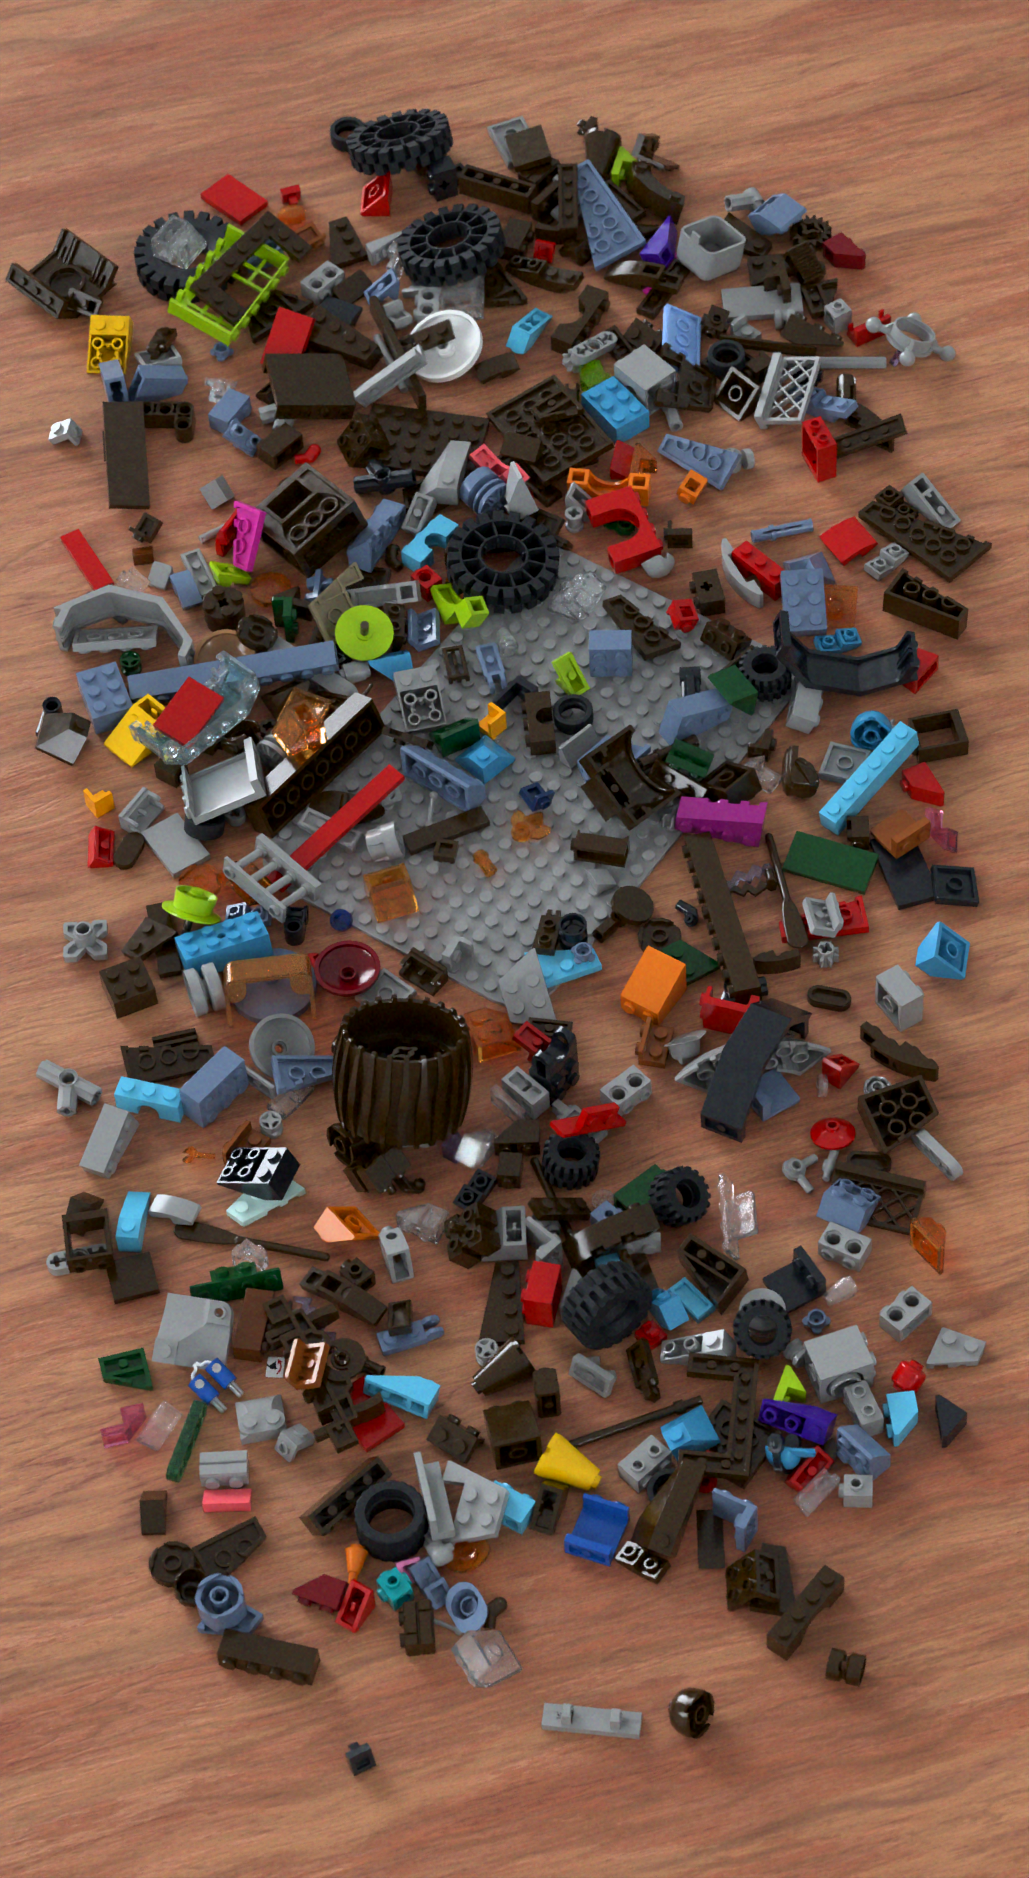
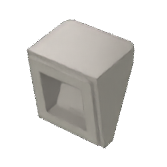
[146,561,174,590]
[587,869,617,894]

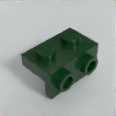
[272,596,299,643]
[666,738,714,779]

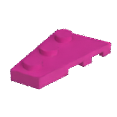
[233,501,266,572]

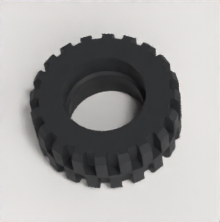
[562,1261,653,1350]

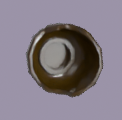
[174,1567,208,1607]

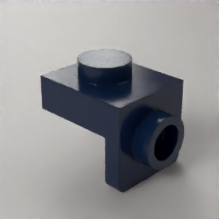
[519,782,555,812]

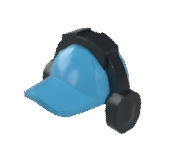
[765,1434,816,1474]

